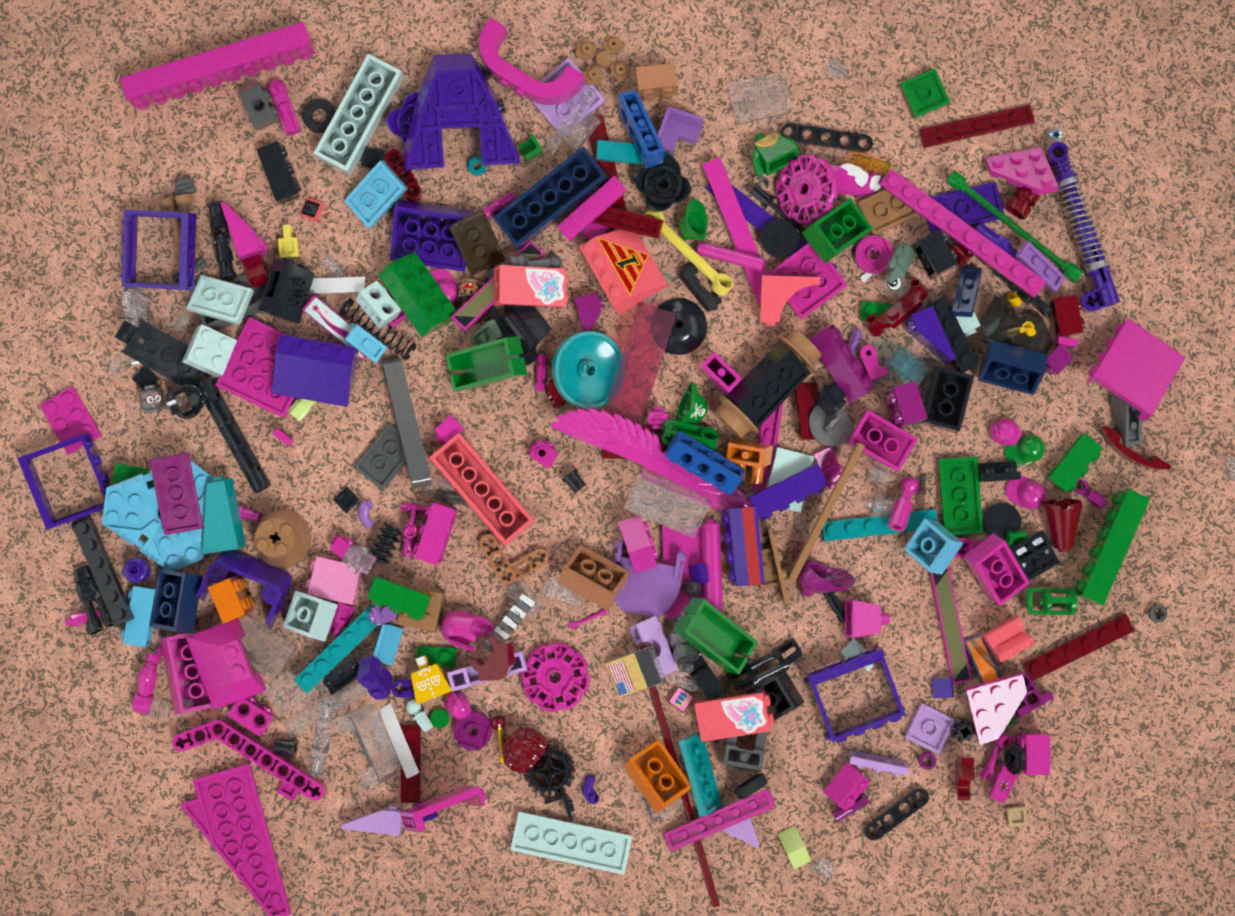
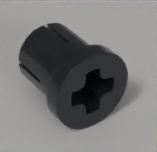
[561,468,586,494]
[274,738,298,758]

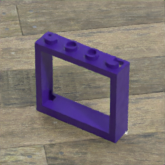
[120,210,197,291]
[17,433,109,530]

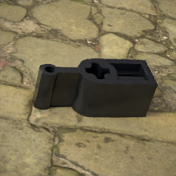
[689,649,725,700]

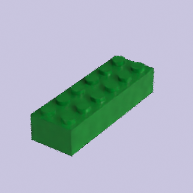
[1073,489,1150,605]

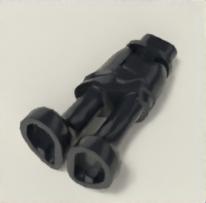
[73,565,114,636]

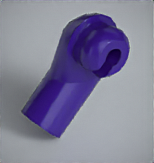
[582,775,600,804]

